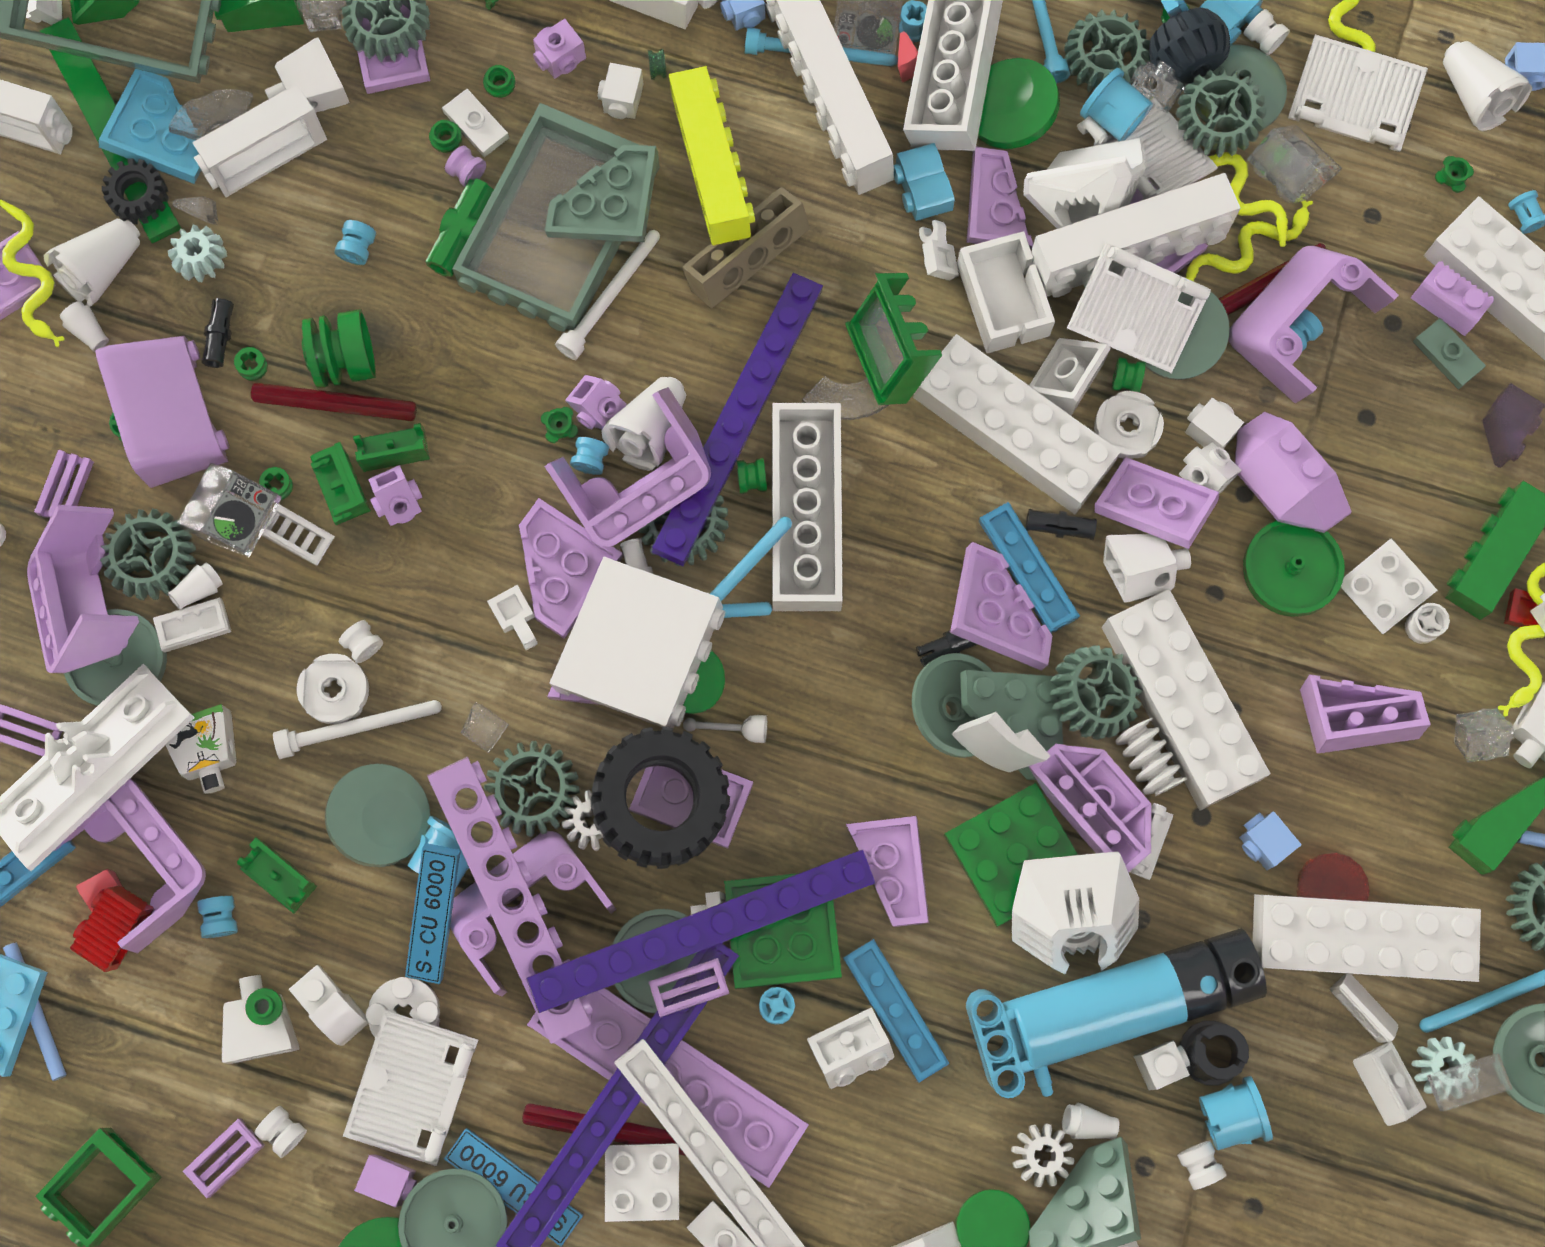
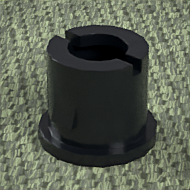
[1179,1021,1249,1085]

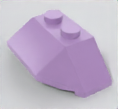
[1235,412,1352,533]
[1029,744,1151,872]

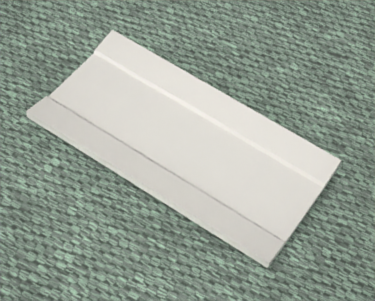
[0,664,195,871]

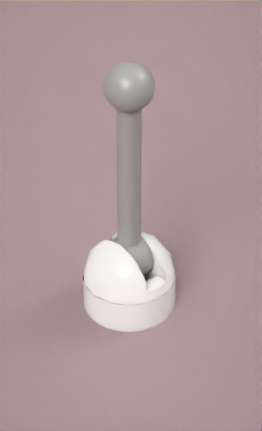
[683,715,767,743]

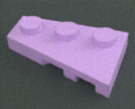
[967,147,1033,250]
[846,816,929,927]

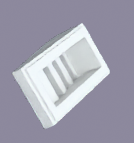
[257,501,335,566]

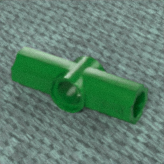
[425,178,494,277]

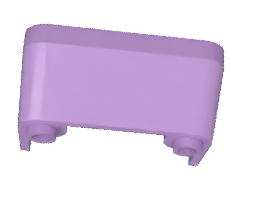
[1228,246,1399,404]
[544,387,711,547]
[27,505,139,673]
[54,779,206,953]
[450,831,616,996]

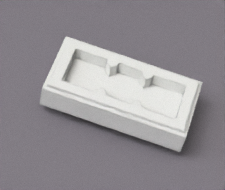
[442,89,509,158]
[153,597,231,652]
[687,1201,757,1247]

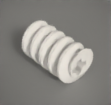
[1115,718,1187,796]

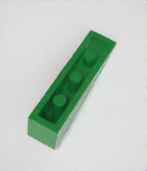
[1448,775,1545,875]

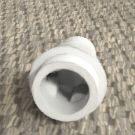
[60,301,109,352]
[168,562,223,610]
[1062,1102,1119,1140]

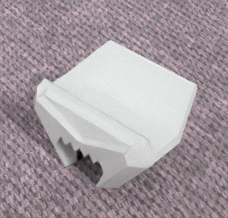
[1023,138,1146,229]
[1012,851,1139,974]

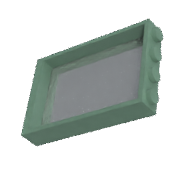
[452,103,660,332]

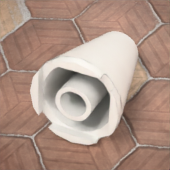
[1443,41,1532,131]
[43,218,140,306]
[601,377,686,471]

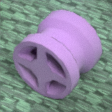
[445,145,486,187]

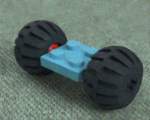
[1149,0,1230,86]

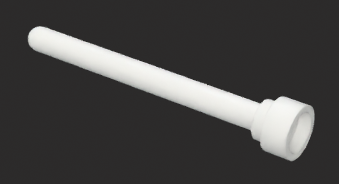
[555,230,660,360]
[273,700,442,759]

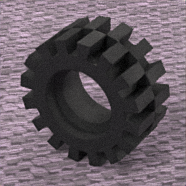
[102,158,169,225]

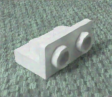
[807,1007,894,1089]

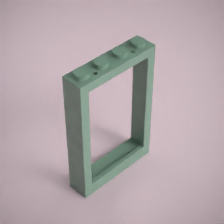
[0,0,222,84]

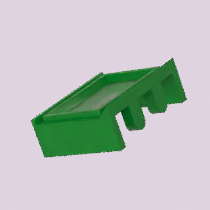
[845,273,942,405]

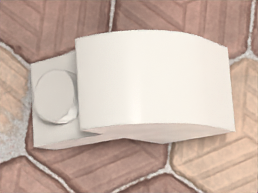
[289,965,369,1046]

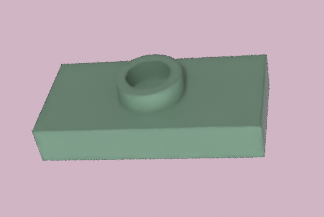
[1413,318,1486,390]

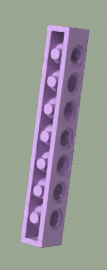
[427,757,593,1044]

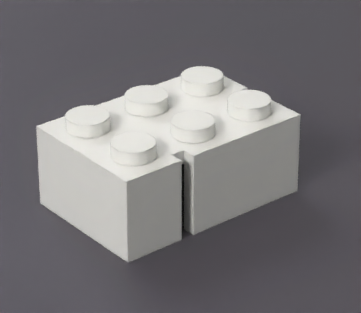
[957,231,1055,354]

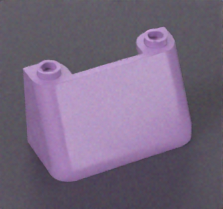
[95,336,229,488]

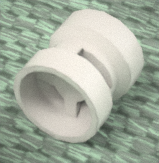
[1244,9,1290,55]
[1405,603,1450,644]
[254,1106,307,1158]
[1177,1140,1227,1190]

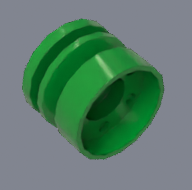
[302,309,376,389]

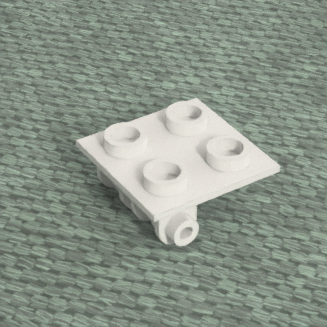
[1341,538,1438,634]
[605,1144,680,1222]

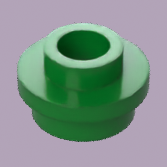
[483,65,516,98]
[429,120,462,153]
[245,988,283,1025]

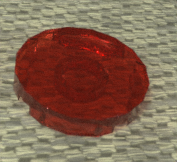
[1297,853,1370,902]

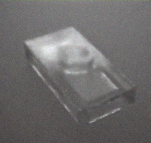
[1427,1053,1512,1111]

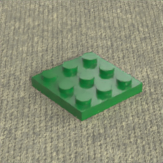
[944,783,1078,927]
[724,873,842,989]

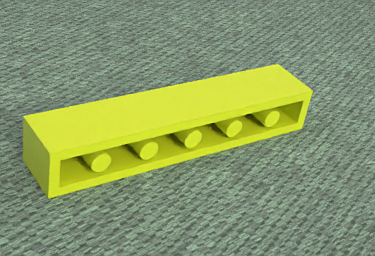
[669,66,755,246]

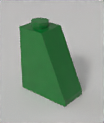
[214,0,304,32]

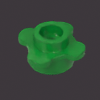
[1435,156,1474,193]
[541,407,578,443]

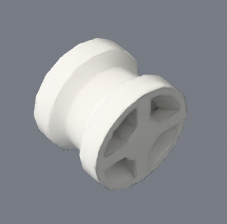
[338,620,383,663]

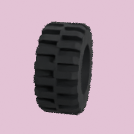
[591,727,730,869]

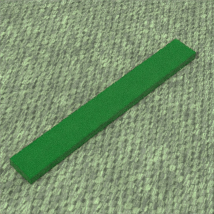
[40,17,182,244]

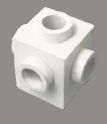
[1179,442,1241,494]

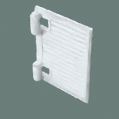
[1288,34,1428,152]
[1077,85,1218,200]
[1067,243,1211,373]
[343,1010,478,1166]

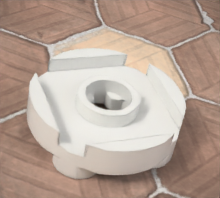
[1094,391,1164,459]
[297,654,369,724]
[366,977,440,1038]

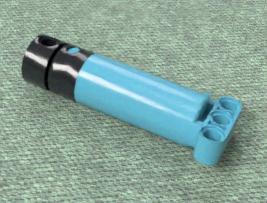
[966,928,1267,1098]

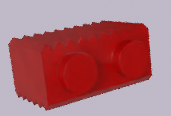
[70,886,154,972]

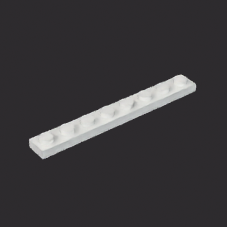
[614,1039,805,1247]

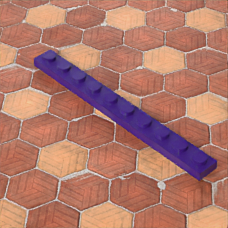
[652,273,823,566]
[526,850,875,1013]
[495,943,739,1247]

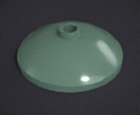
[1191,44,1287,132]
[912,653,993,758]
[1493,1003,1545,1114]

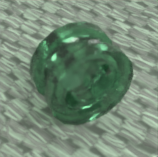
[648,48,667,80]

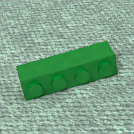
[1445,480,1545,620]

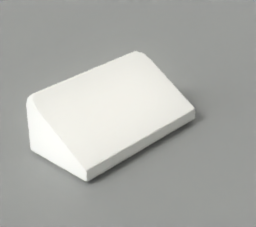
[1330,973,1398,1043]
[1353,1041,1427,1126]

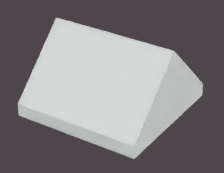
[1029,338,1111,416]

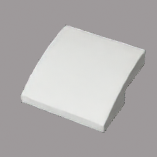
[952,712,1050,772]

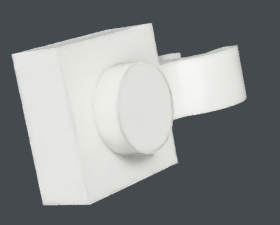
[919,220,959,281]
[487,585,538,650]

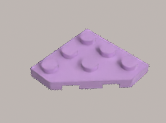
[519,498,623,639]
[950,542,1053,670]

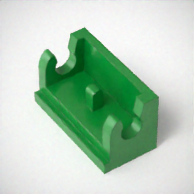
[353,423,430,472]
[310,442,371,525]
[237,837,317,914]

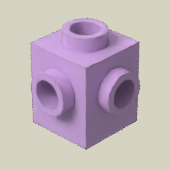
[533,19,586,79]
[565,375,627,430]
[368,465,423,526]

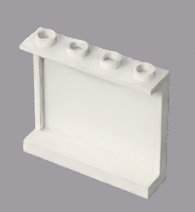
[549,557,725,728]

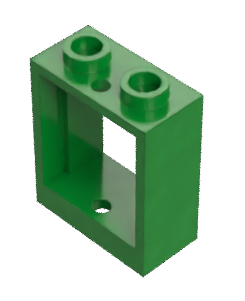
[35,1128,162,1247]

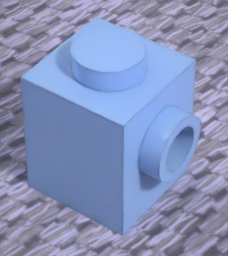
[720,0,765,31]
[1505,42,1545,91]
[1239,811,1302,870]

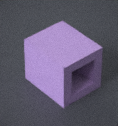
[354,1154,417,1207]

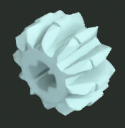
[168,224,227,283]
[1411,1036,1478,1099]

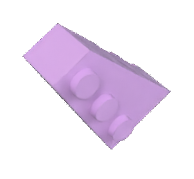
[1300,674,1431,754]

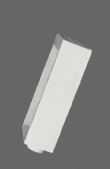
[0,80,73,155]
[193,84,327,197]

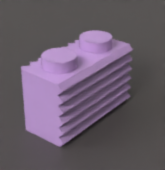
[1411,261,1494,336]

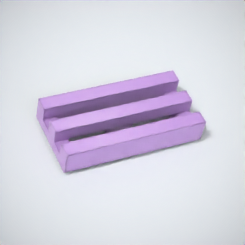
[34,450,94,519]
[0,704,62,757]
[649,958,729,1017]
[183,1119,265,1198]

